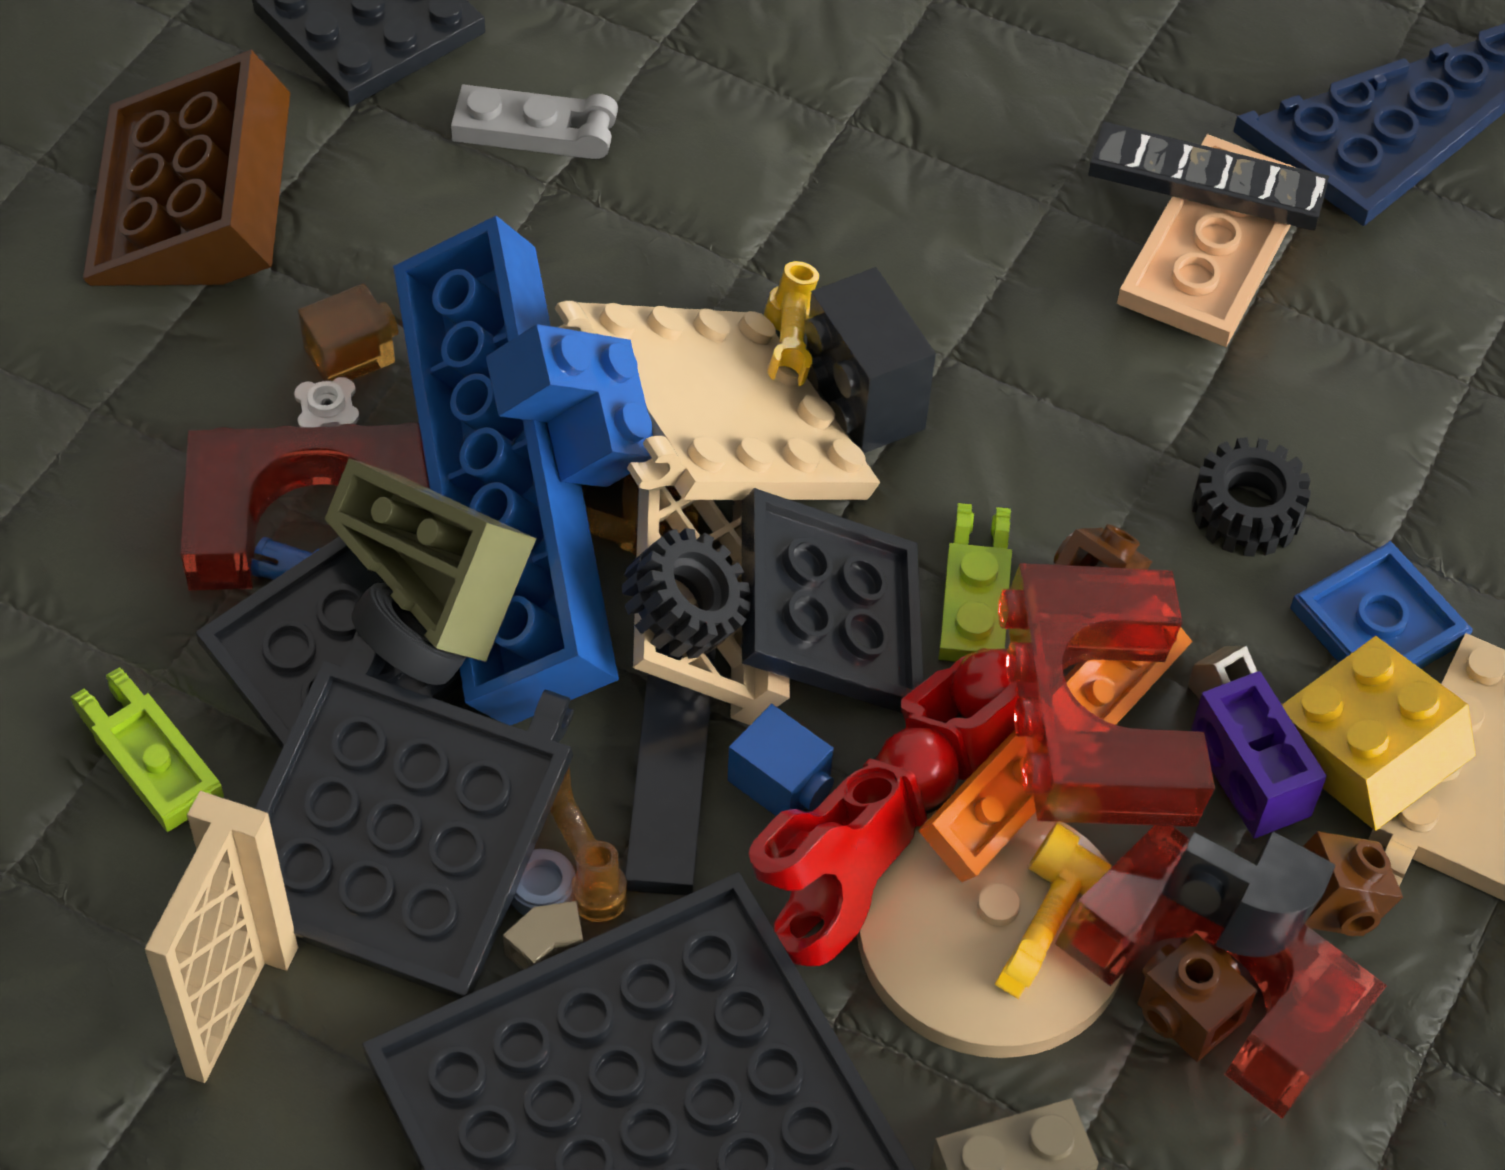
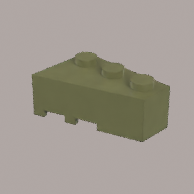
[325,458,536,662]

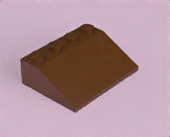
[83,49,291,286]

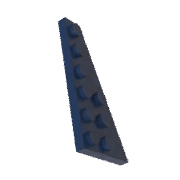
[1233,23,1505,226]

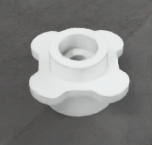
[294,377,359,437]

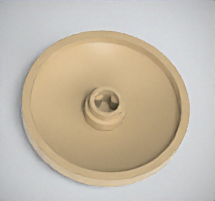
[857,810,1132,1058]

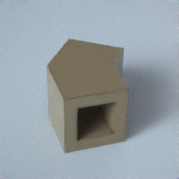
[1188,646,1258,700]
[503,901,583,970]

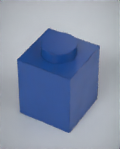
[727,704,834,816]

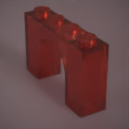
[180,422,430,591]
[998,563,1215,827]
[1055,818,1387,1119]

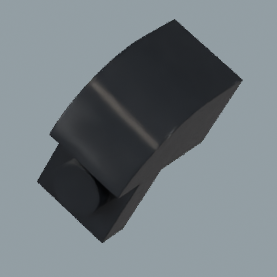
[1160,832,1336,957]

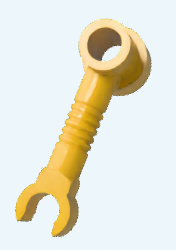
[764,261,819,386]
[995,822,1112,999]

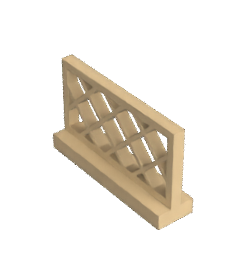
[633,486,790,725]
[145,791,298,1083]

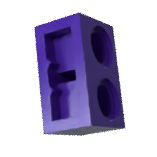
[1190,671,1327,839]

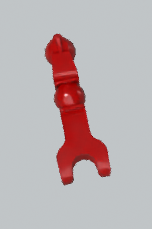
[749,648,1051,966]

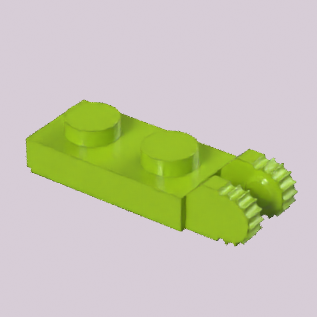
[938,503,1012,662]
[70,667,224,833]

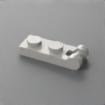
[451,84,618,159]

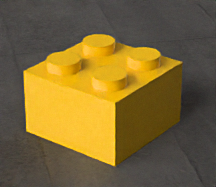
[1282,636,1476,831]

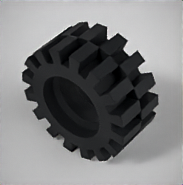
[1192,437,1311,557]
[622,528,751,659]

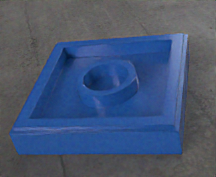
[1290,541,1473,669]

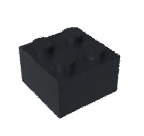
[804,267,936,453]

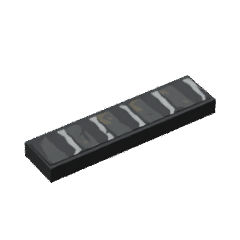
[1088,121,1329,231]

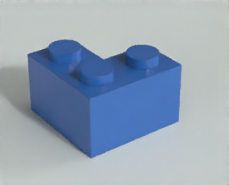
[486,324,654,487]

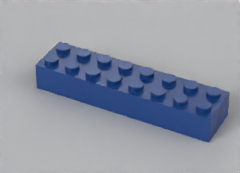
[393,216,619,725]

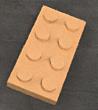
[1117,134,1296,347]

